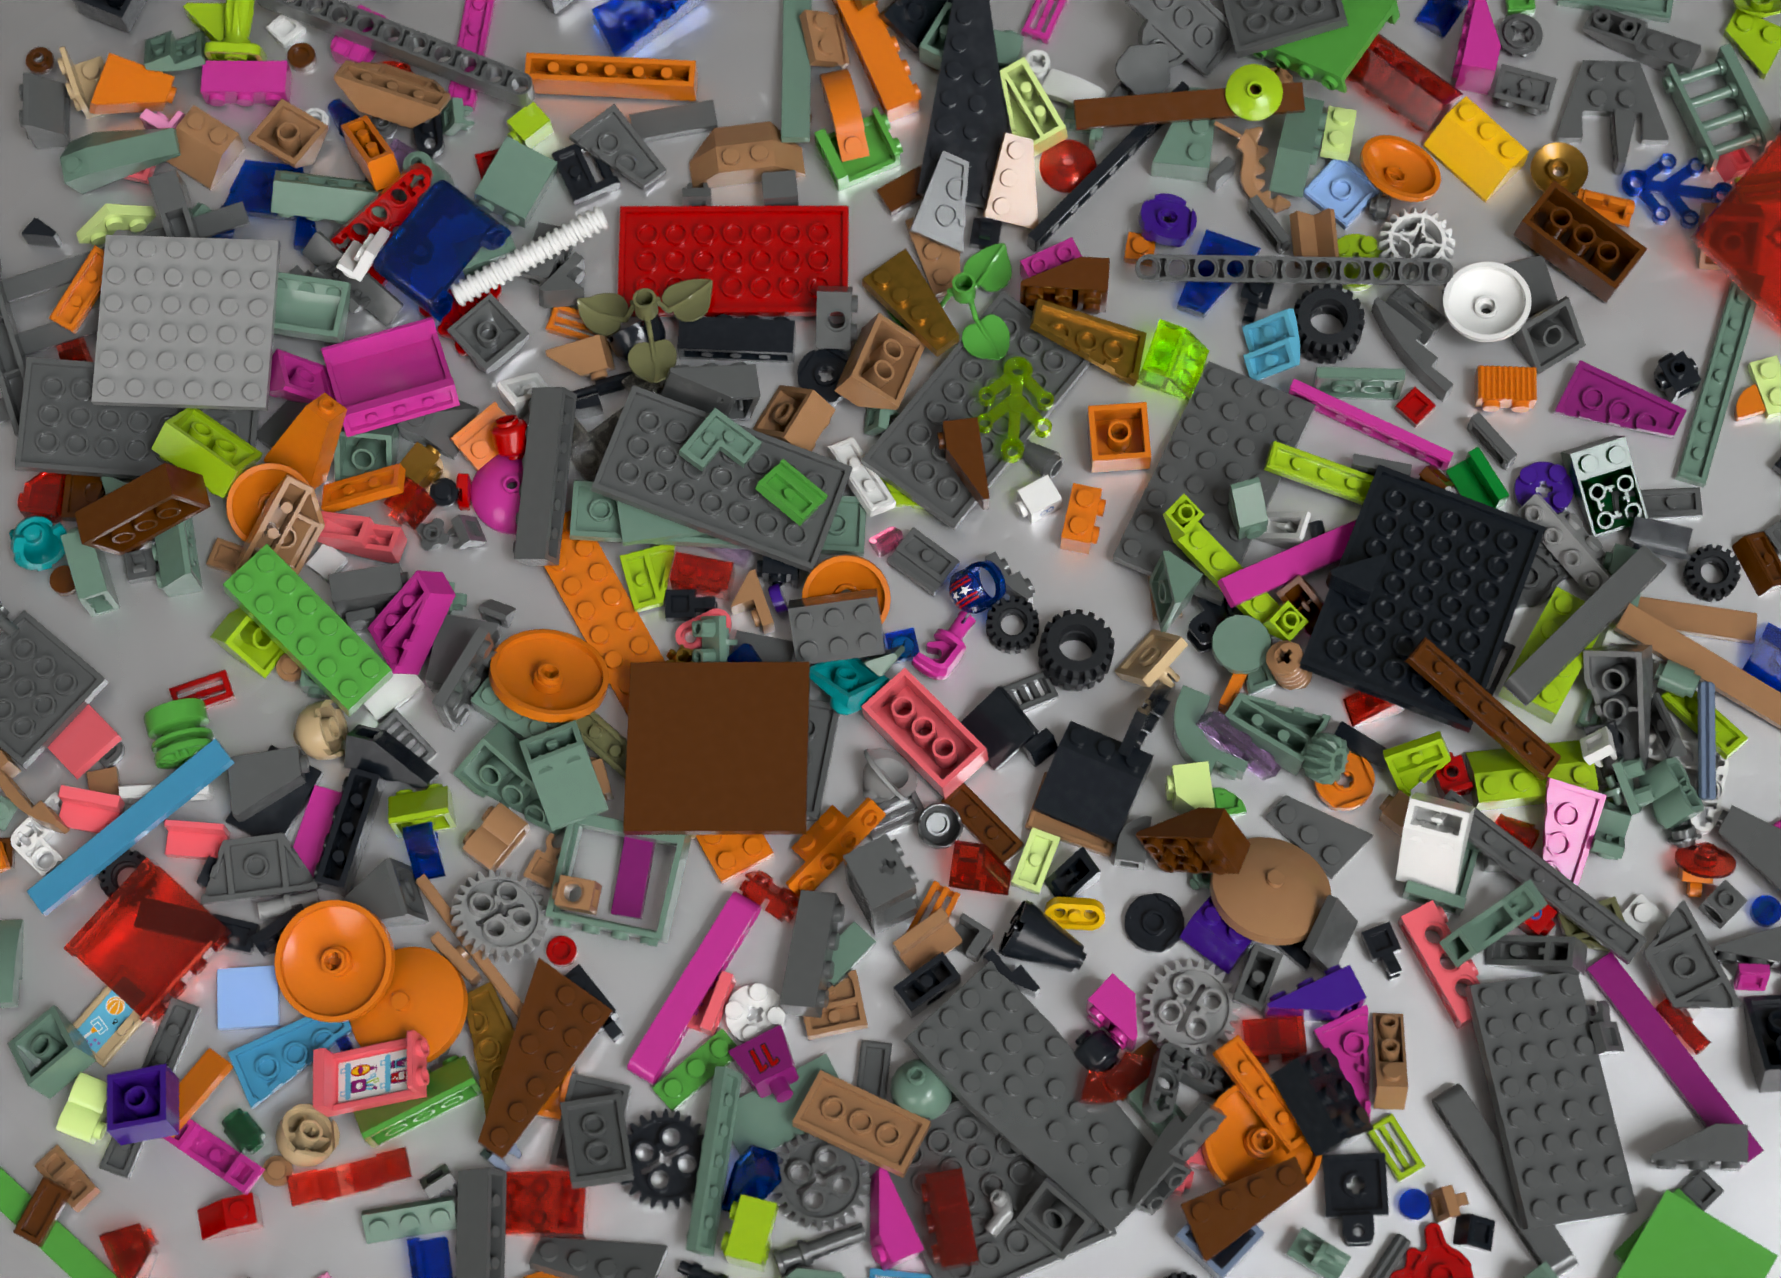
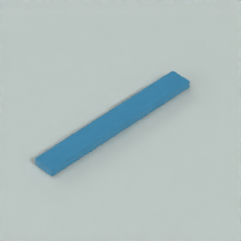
[27,738,235,916]

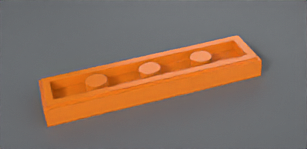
[1212,1034,1306,1154]

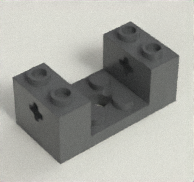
[843,833,920,936]

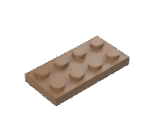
[792,1070,931,1178]

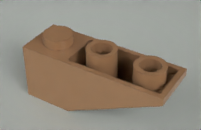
[1372,1013,1408,1110]

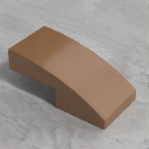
[35,1144,101,1213]

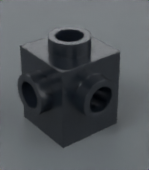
[1653,351,1702,403]

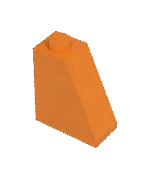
[89,53,177,114]

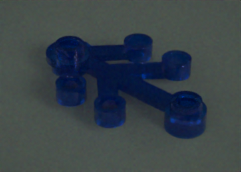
[1621,153,1735,229]

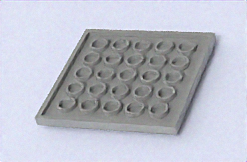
[91,235,281,411]

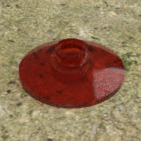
[1039,139,1096,193]
[1674,842,1736,879]

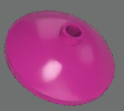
[471,454,524,535]

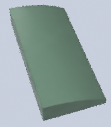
[274,272,351,343]

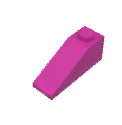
[870,1167,924,1271]

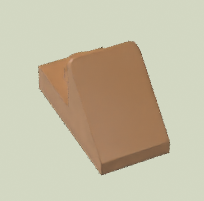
[731,569,775,635]

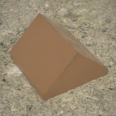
[248,99,329,168]

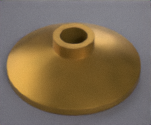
[1530,142,1588,194]

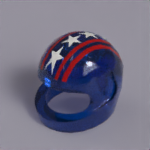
[949,560,1006,614]

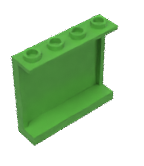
[1253,0,1400,93]
[1615,1189,1778,1278]

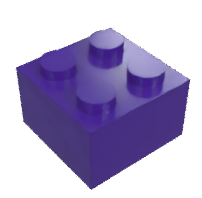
[107,1064,179,1145]

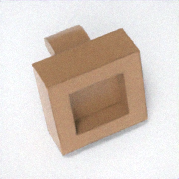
[1428,1185,1469,1224]

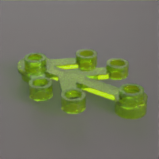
[978,356,1054,463]

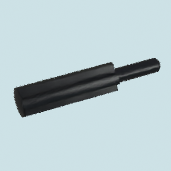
[572,371,649,399]

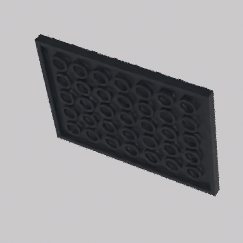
[1299,465,1546,733]

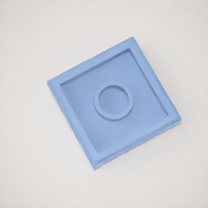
[1303,159,1381,230]
[217,965,280,1031]

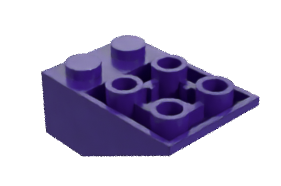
[1179,895,1255,974]
[1262,964,1367,1022]

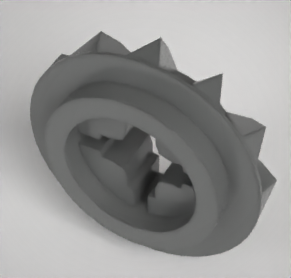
[1497,14,1543,57]

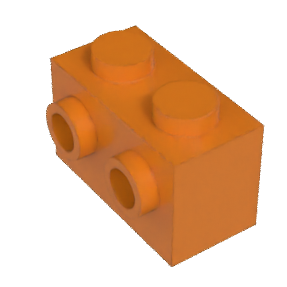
[1060,483,1106,555]

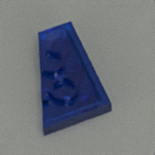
[1177,230,1261,318]

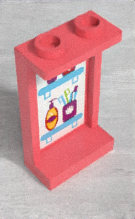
[313,1030,430,1117]

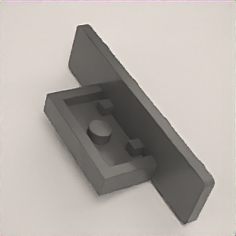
[302,231,404,326]

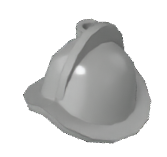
[862,748,917,803]

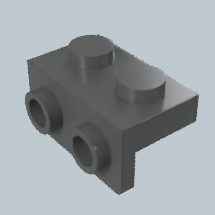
[1492,64,1557,116]

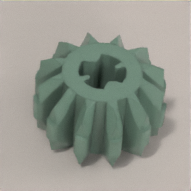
[1302,732,1349,785]

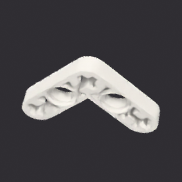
[1648,734,1729,835]
[11,784,78,893]

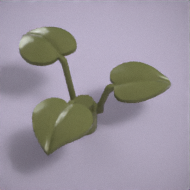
[577,279,713,383]

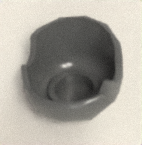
[917,803,963,849]

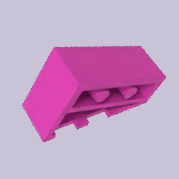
[368,570,456,675]

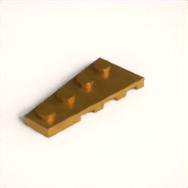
[862,248,959,357]

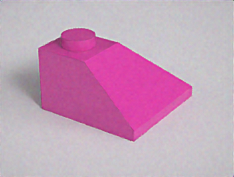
[269,349,335,404]

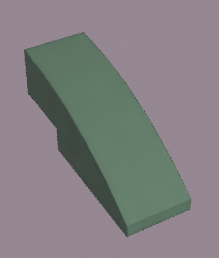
[0,919,24,1008]

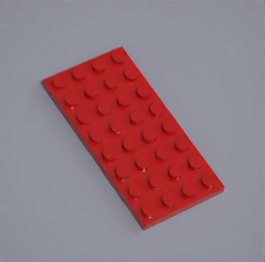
[618,205,849,317]

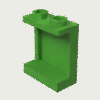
[814,107,903,191]

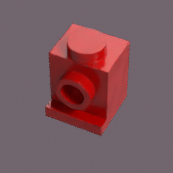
[1433,752,1474,799]

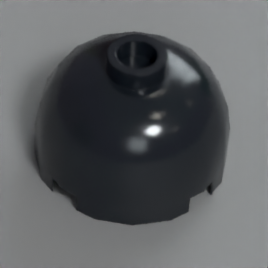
[607,314,666,362]

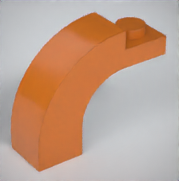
[819,68,870,162]

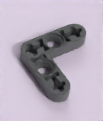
[1142,1043,1235,1123]

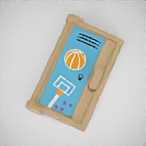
[73,965,162,1068]

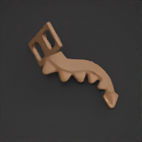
[1214,121,1291,213]

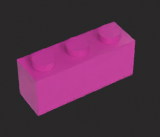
[201,61,292,107]

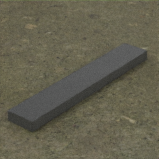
[99,997,201,1180]

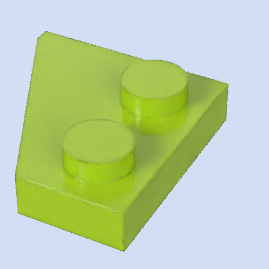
[619,545,675,613]

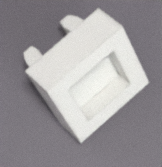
[1580,726,1617,768]

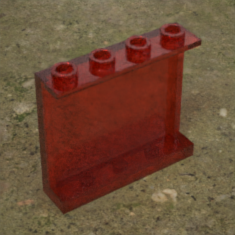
[64,857,232,1023]

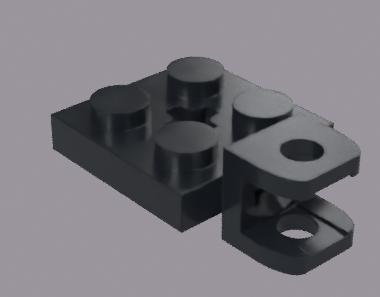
[1187,598,1244,653]
[1322,1152,1389,1247]

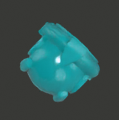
[9,516,67,572]

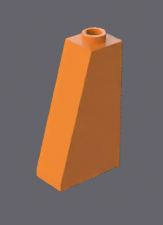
[264,393,347,490]

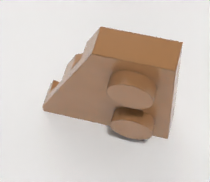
[803,970,868,1041]

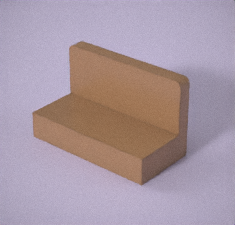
[1289,208,1339,273]
[893,907,962,973]

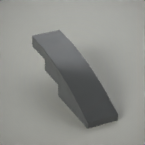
[1371,297,1454,402]

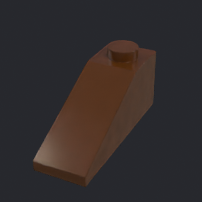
[937,417,990,510]

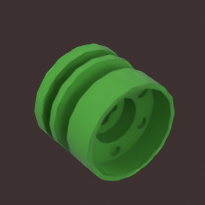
[143,698,214,769]

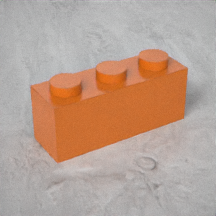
[340,115,401,191]

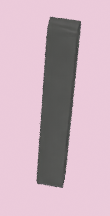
[1503,545,1667,706]
[1432,1083,1578,1278]

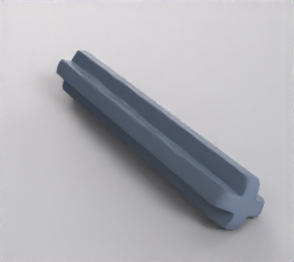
[1698,681,1716,801]

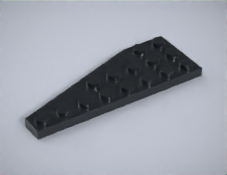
[916,0,1008,208]

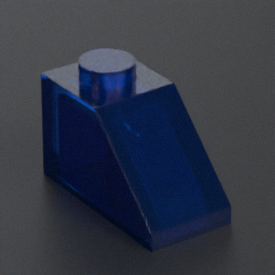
[722,1144,782,1212]

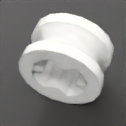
[1025,50,1050,79]

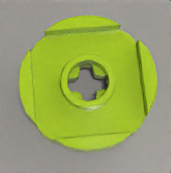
[1327,234,1385,291]

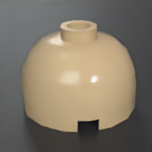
[293,699,349,760]
[275,1104,340,1167]

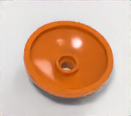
[1360,135,1441,202]
[226,462,309,542]
[802,554,891,624]

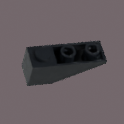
[344,724,439,788]

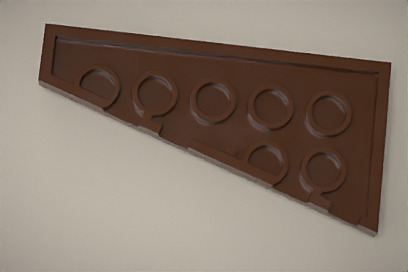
[478,958,613,1161]

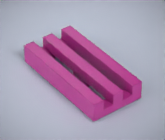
[1022,0,1067,45]

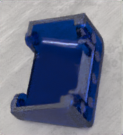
[373,180,512,322]

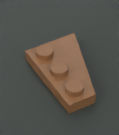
[905,217,960,298]

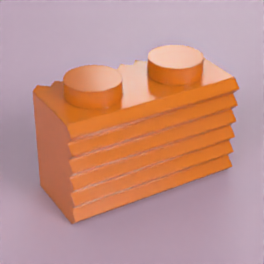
[1474,365,1537,413]

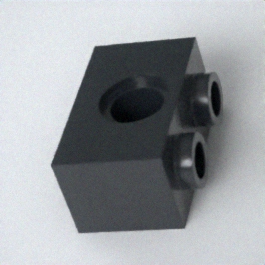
[893,952,961,1018]

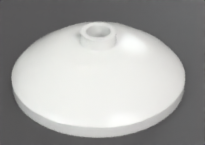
[1443,261,1531,342]

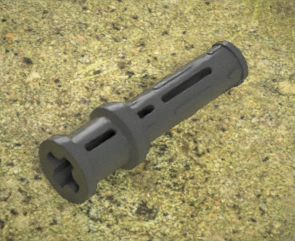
[772,1222,868,1277]

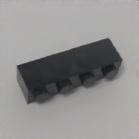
[677,314,796,363]

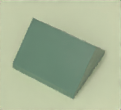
[1149,551,1203,632]

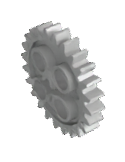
[450,869,549,963]
[1141,958,1241,1057]

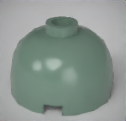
[890,1059,952,1120]

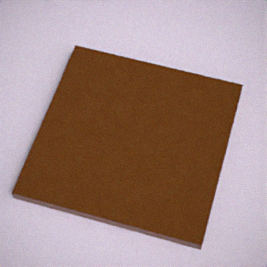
[623,662,810,835]

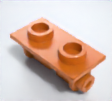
[1576,189,1635,228]

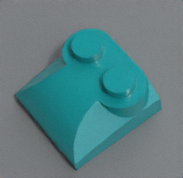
[810,658,889,715]

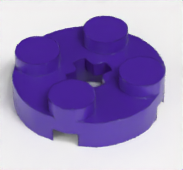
[1138,193,1197,247]
[1513,462,1574,514]

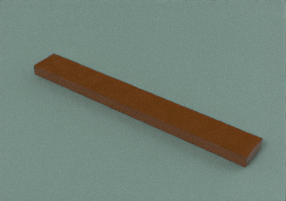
[1073,82,1305,130]

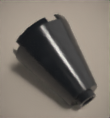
[998,900,1087,973]

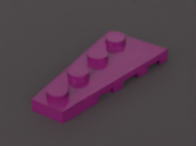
[1554,360,1687,438]

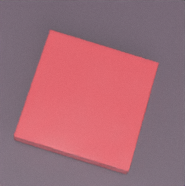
[47,704,122,780]

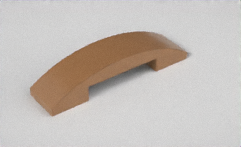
[0,748,70,834]

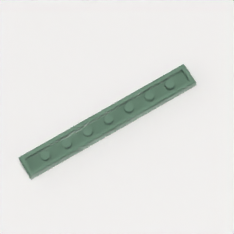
[1675,269,1764,488]

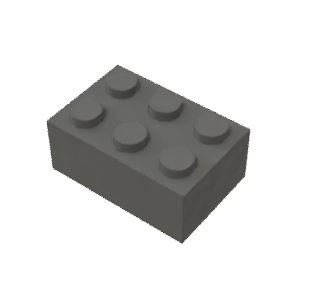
[788,588,885,664]

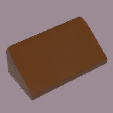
[1732,531,1781,596]

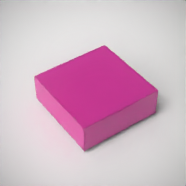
[1733,963,1770,991]

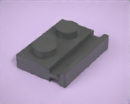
[887,527,960,597]

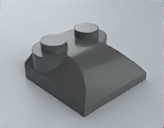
[447,293,530,374]

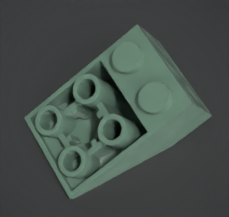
[519,720,609,831]

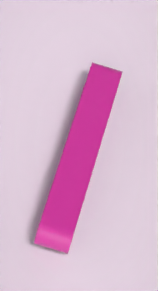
[627,891,762,1085]

